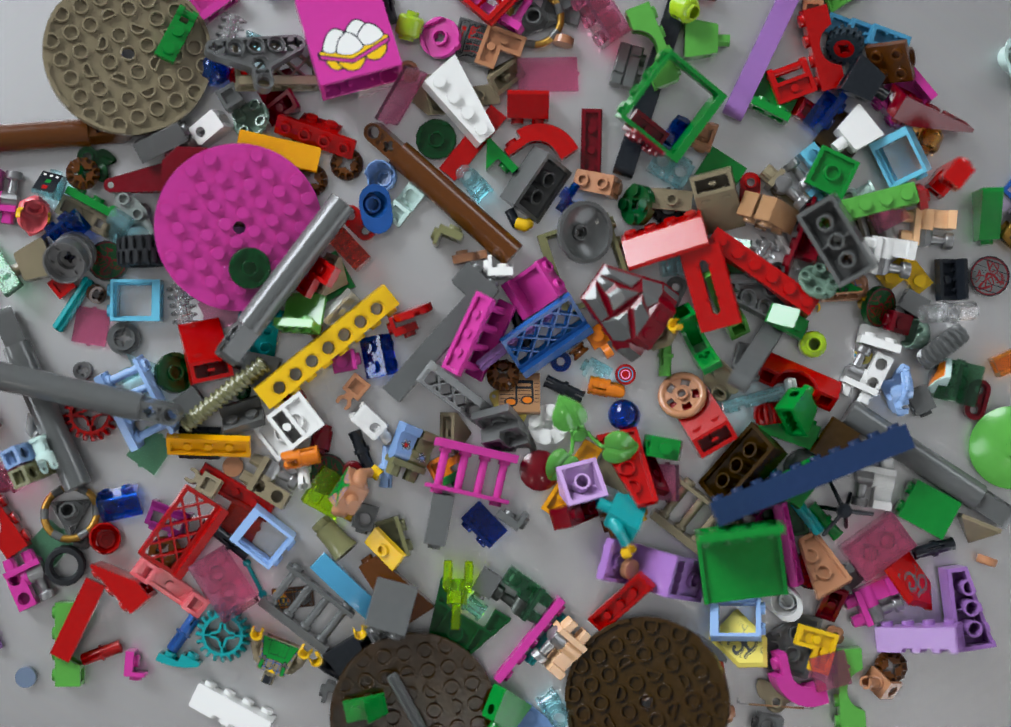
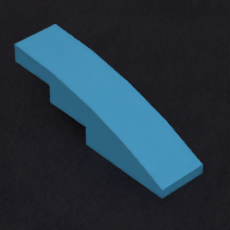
[823,12,912,47]
[310,552,372,619]

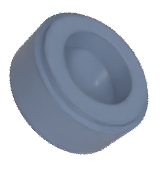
[15,666,38,688]

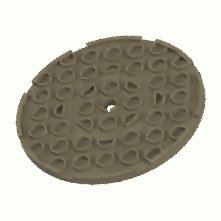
[42,0,213,136]

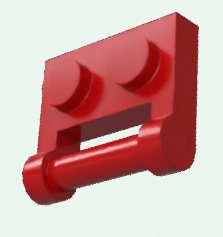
[765,57,818,105]

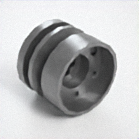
[42,231,97,284]

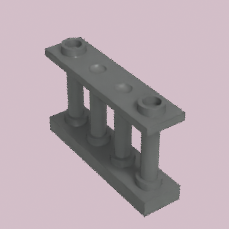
[258,562,355,654]

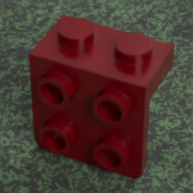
[621,109,670,157]

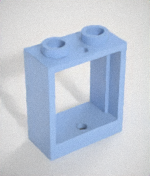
[229,503,297,570]
[710,597,766,642]

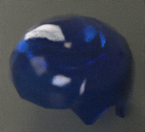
[202,57,231,87]
[608,399,641,430]

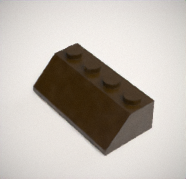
[698,422,788,498]

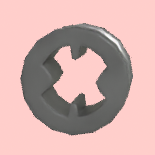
[73,361,94,380]

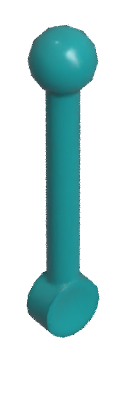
[243,559,267,598]

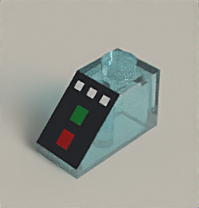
[31,169,68,201]

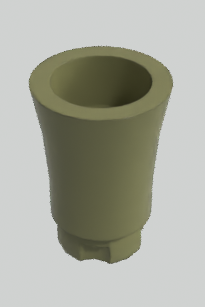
[312,515,357,562]

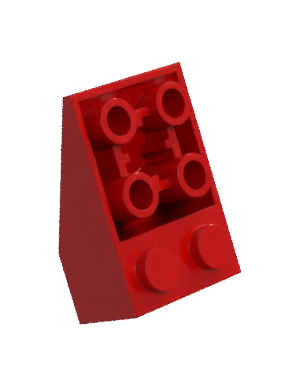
[178,317,234,386]
[669,385,738,458]
[90,561,158,614]

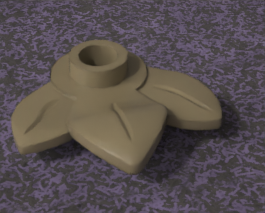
[703,364,739,402]
[756,678,791,713]

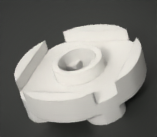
[528,404,567,445]

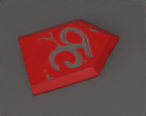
[884,549,932,611]

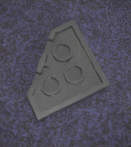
[765,613,823,679]

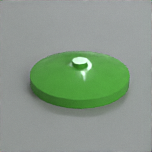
[969,406,1011,489]

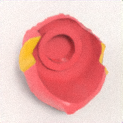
[15,195,52,236]

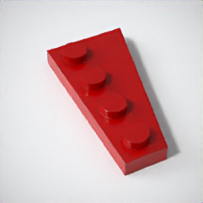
[596,427,659,508]

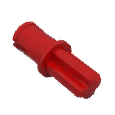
[80,640,123,665]

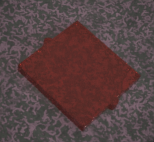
[221,497,263,543]

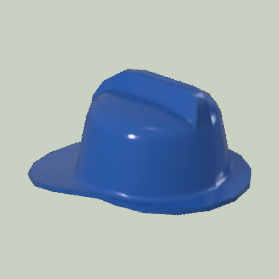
[359,184,393,234]

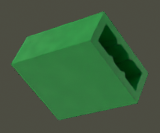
[894,479,962,540]

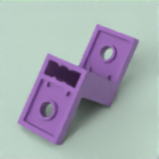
[596,537,703,603]

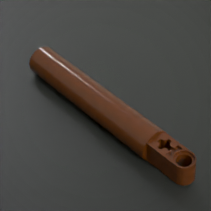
[0,119,132,152]
[363,122,523,263]

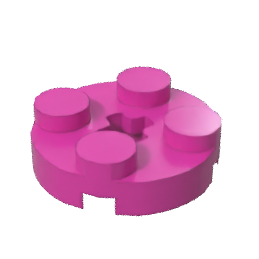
[420,16,461,59]

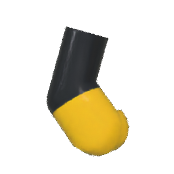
[505,207,533,232]

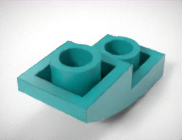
[156,649,204,668]

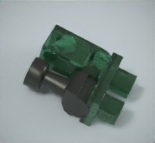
[491,564,553,624]

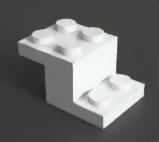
[253,391,325,462]

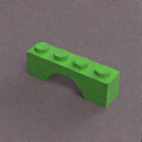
[624,1,681,91]
[841,182,920,221]
[52,601,85,687]
[831,645,866,727]

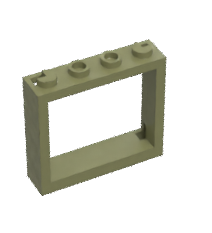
[537,212,628,312]

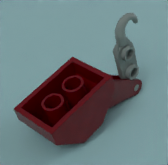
[104,146,208,235]

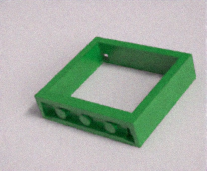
[615,49,727,163]

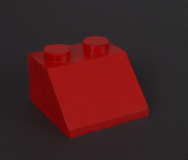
[507,90,549,125]

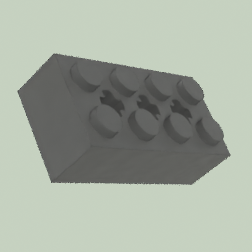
[796,191,879,288]

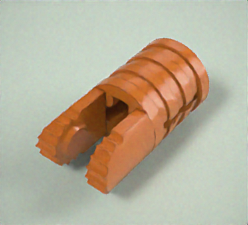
[587,375,625,398]
[280,445,321,470]

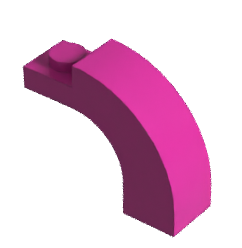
[767,649,829,707]

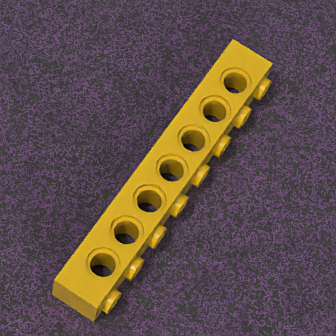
[253,284,399,409]

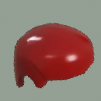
[89,522,122,555]

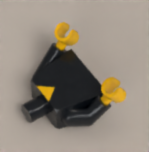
[308,624,372,679]

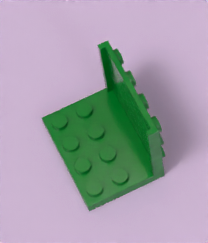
[694,519,789,605]

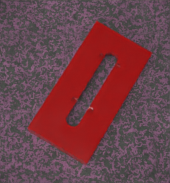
[680,241,743,333]

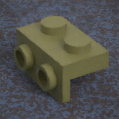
[431,224,464,248]
[375,515,414,557]

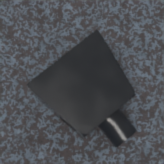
[835,54,890,103]

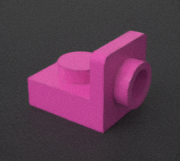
[332,349,362,374]
[124,648,148,681]

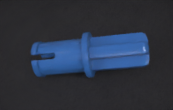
[167,614,201,653]

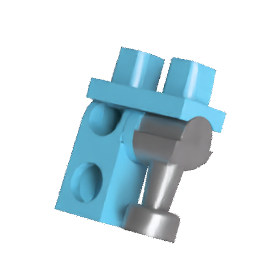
[783,142,827,202]

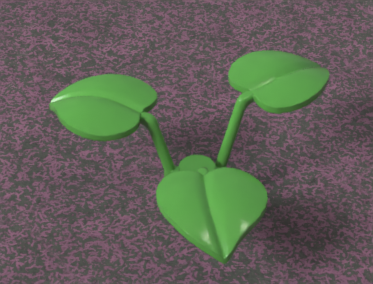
[546,395,639,481]

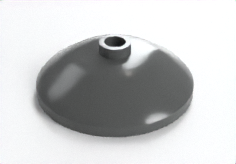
[557,201,613,264]

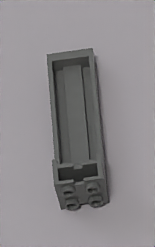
[383,262,499,402]

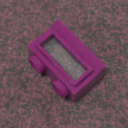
[144,499,195,540]

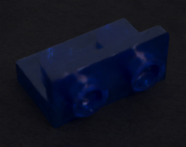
[96,483,144,523]
[461,500,508,549]

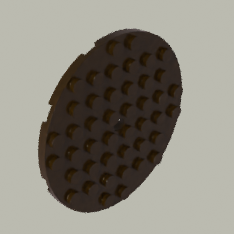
[565,616,730,727]
[330,632,492,727]

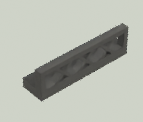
[416,360,493,425]

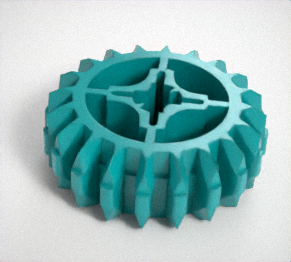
[195,606,252,663]

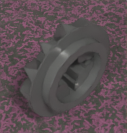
[107,322,141,355]

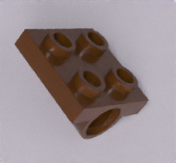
[865,39,916,84]

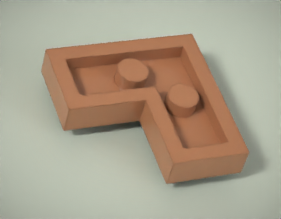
[474,25,527,70]

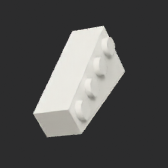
[421,55,495,148]
[188,679,277,727]

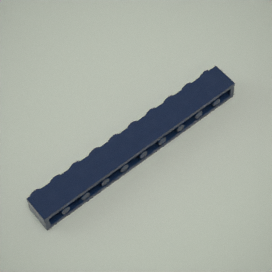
[708,422,915,527]

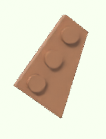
[797,532,853,601]

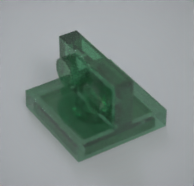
[933,358,986,408]

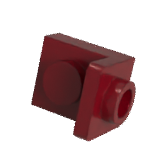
[882,309,914,336]

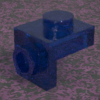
[664,115,690,148]
[556,182,580,213]

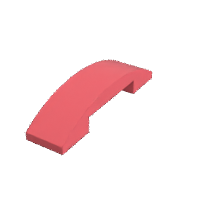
[129,556,210,619]

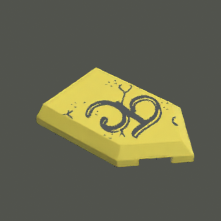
[709,609,768,668]

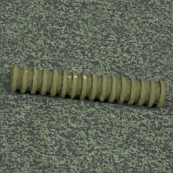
[179,356,269,432]

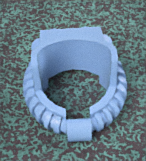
[881,364,914,416]

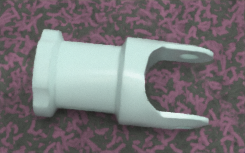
[844,180,876,197]
[28,434,58,474]

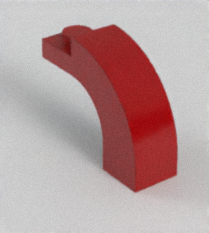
[504,123,579,162]

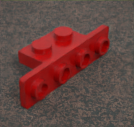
[274,112,357,159]

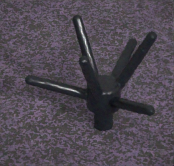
[819,481,874,536]

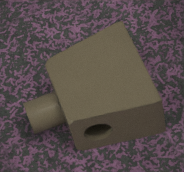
[7,237,50,282]

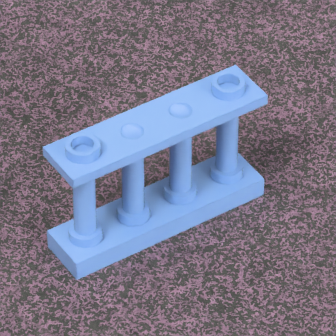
[93,354,180,452]

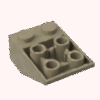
[689,166,746,235]

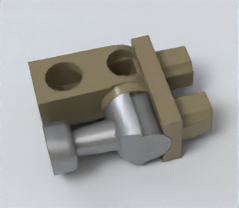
[759,164,810,211]
[239,453,298,510]

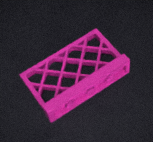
[742,501,804,588]

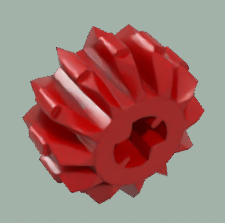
[753,400,782,425]

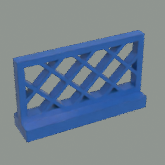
[499,292,594,379]

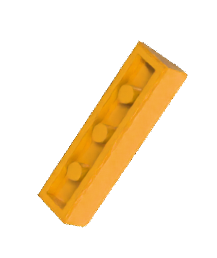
[237,130,321,173]

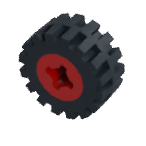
[825,24,864,65]

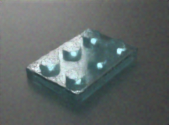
[717,386,785,414]

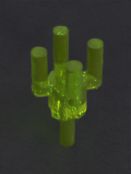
[442,560,474,630]

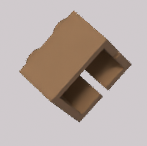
[736,190,800,236]

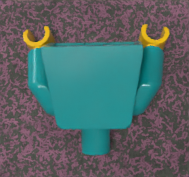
[596,492,648,559]

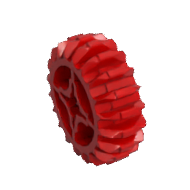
[63,405,117,442]

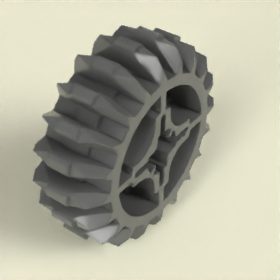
[915,323,970,369]

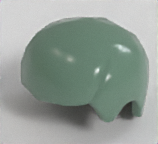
[901,318,931,349]

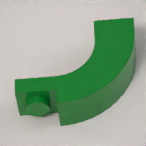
[673,302,723,376]

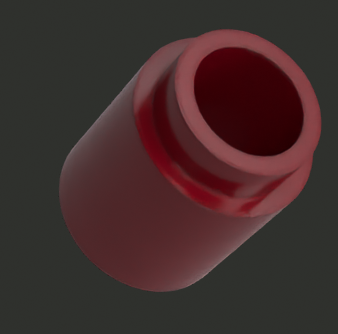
[310,425,333,455]

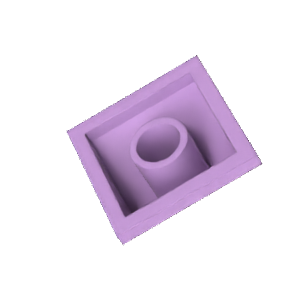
[556,457,609,507]

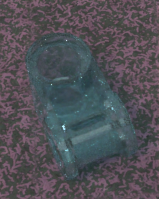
[456,165,494,204]
[535,687,569,727]

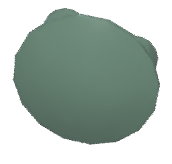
[232,99,270,135]
[798,262,839,300]

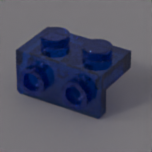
[803,90,849,134]
[41,208,92,241]
[360,333,398,379]

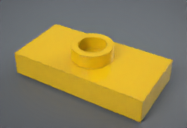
[364,526,406,571]

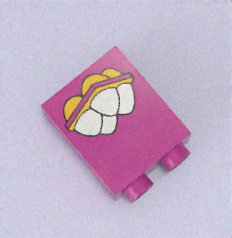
[294,0,403,101]

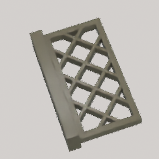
[232,43,319,91]

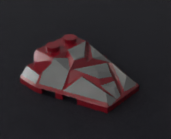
[580,263,679,362]

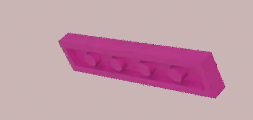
[493,595,565,684]

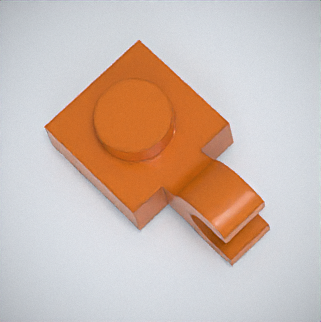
[586,323,614,359]
[427,453,461,480]

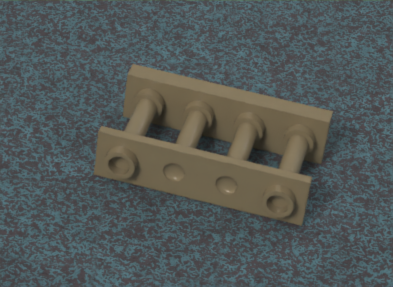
[649,476,746,555]

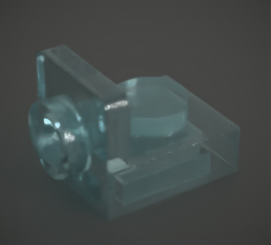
[580,357,613,377]

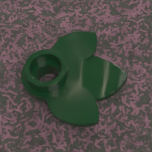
[77,146,117,182]

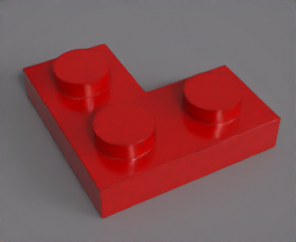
[295,256,341,299]

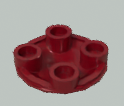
[519,450,557,491]

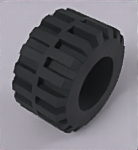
[116,235,164,268]

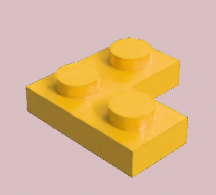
[874,258,934,294]
[793,623,840,675]

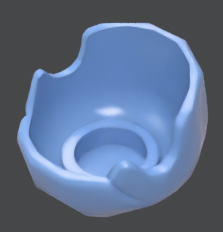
[364,160,397,191]

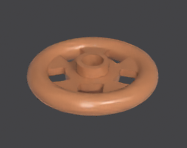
[658,372,707,419]

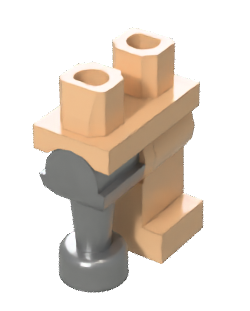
[898,207,958,250]
[531,615,591,681]

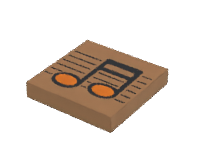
[499,373,540,415]

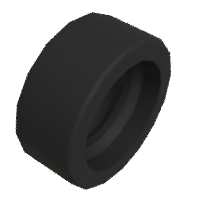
[45,545,86,586]

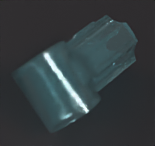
[106,207,134,245]

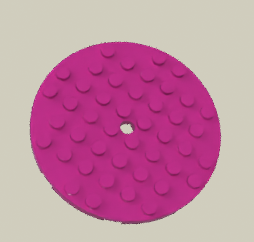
[154,143,320,311]

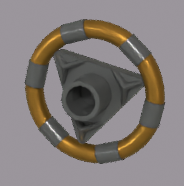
[506,0,565,49]
[40,485,101,543]

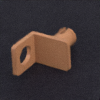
[860,666,903,700]

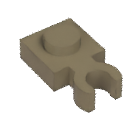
[184,467,224,500]

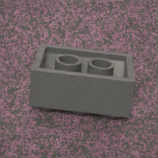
[499,146,572,224]

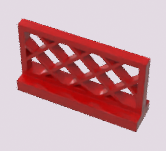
[137,484,229,581]

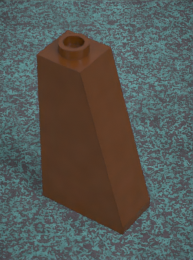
[359,554,435,624]

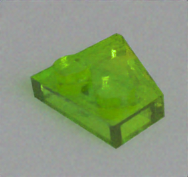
[301,465,341,520]

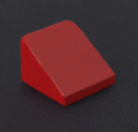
[791,97,819,125]

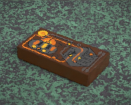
[271,585,315,609]

